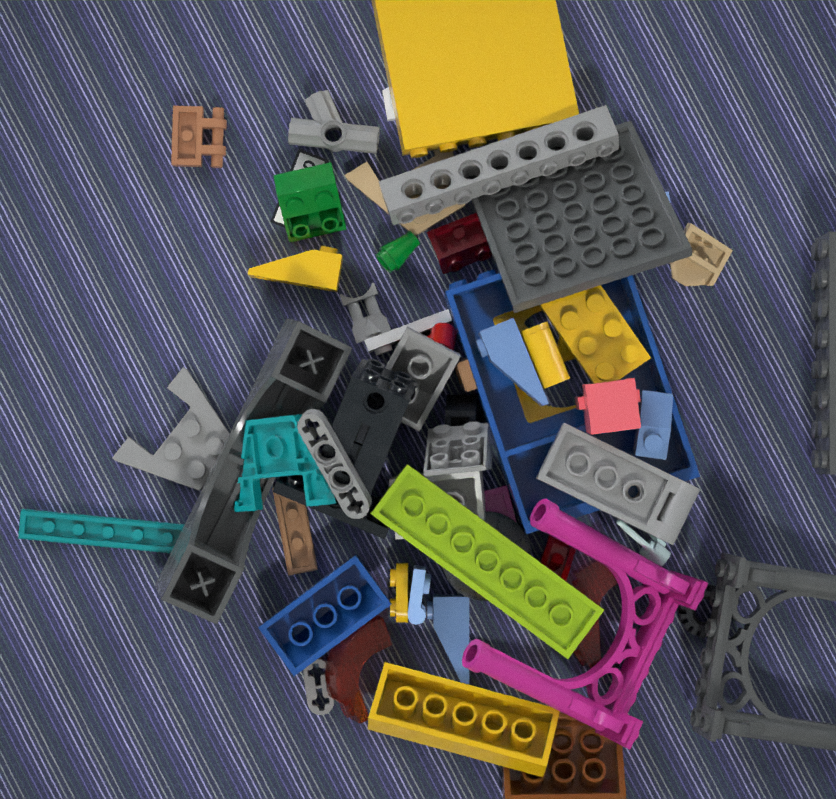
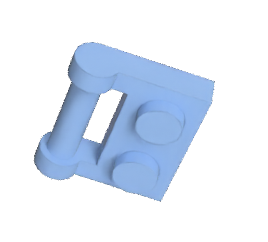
[408,565,431,625]

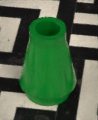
[375,231,420,273]

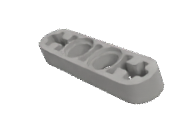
[297,409,372,519]

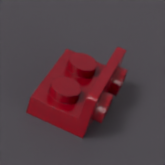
[427,213,492,274]

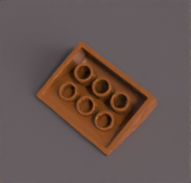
[502,713,626,799]

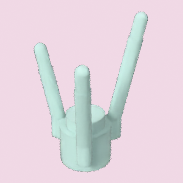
[617,519,671,566]

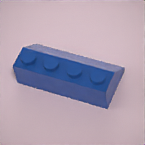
[258,554,392,676]

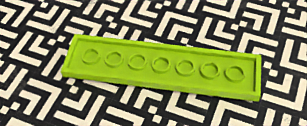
[371,464,604,659]

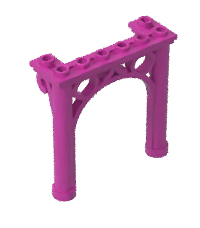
[462,499,708,750]

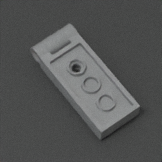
[536,423,700,545]

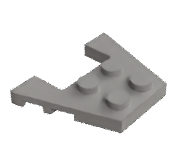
[112,367,230,491]

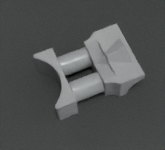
[340,283,391,343]

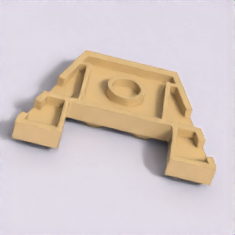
[345,149,465,236]

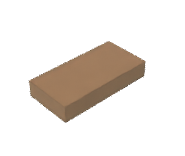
[455,358,477,392]

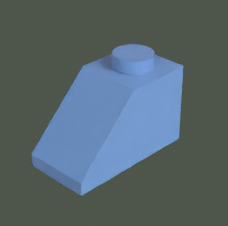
[633,390,673,460]

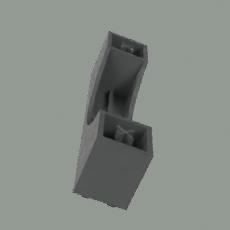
[155,318,352,624]

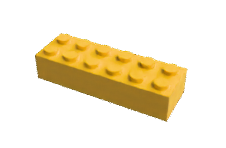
[368,662,560,777]

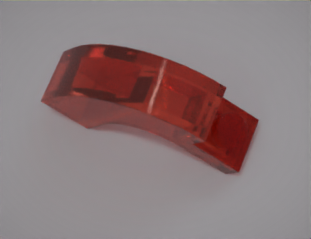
[325,615,392,724]

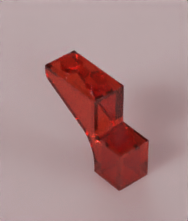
[572,559,618,669]

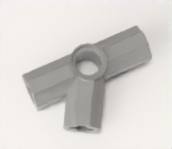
[288,90,380,154]

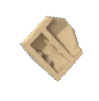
[670,223,733,286]

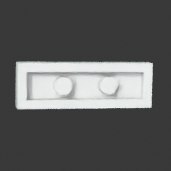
[364,309,452,356]

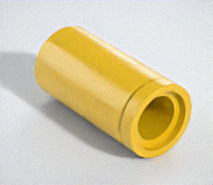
[520,322,570,389]

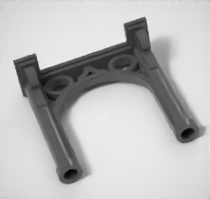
[690,553,836,751]

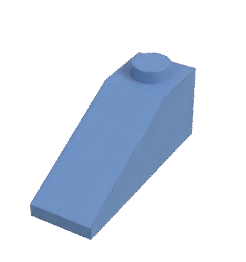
[475,318,549,406]
[427,594,469,685]

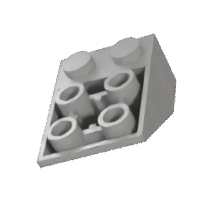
[424,422,493,476]

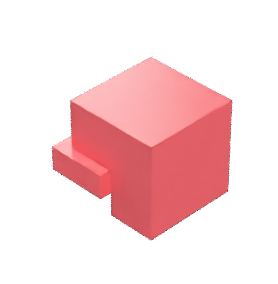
[575,378,641,435]

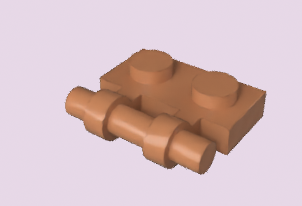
[171,106,227,168]

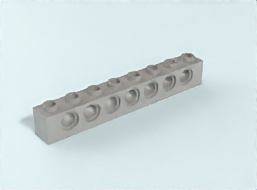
[378,105,619,225]

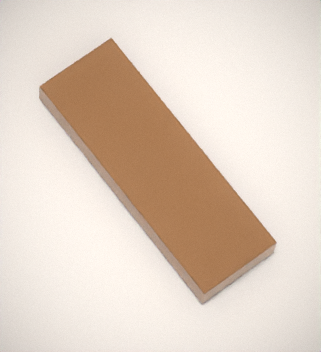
[272,488,318,576]

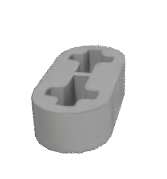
[303,657,335,715]

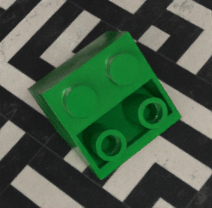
[273,162,347,242]

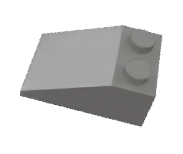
[385,326,461,431]

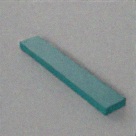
[18,509,185,553]

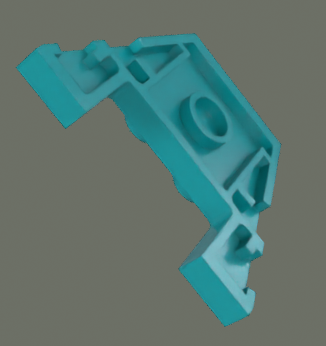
[234,414,336,512]

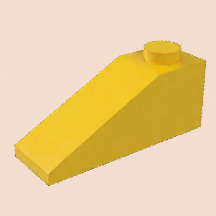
[248,246,343,292]

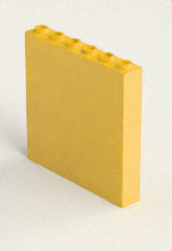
[371,0,579,158]

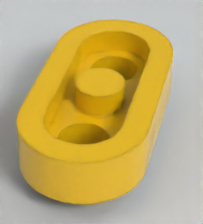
[390,563,408,623]

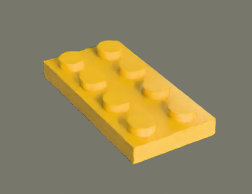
[539,285,651,384]

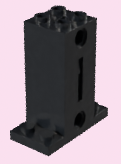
[273,358,418,539]

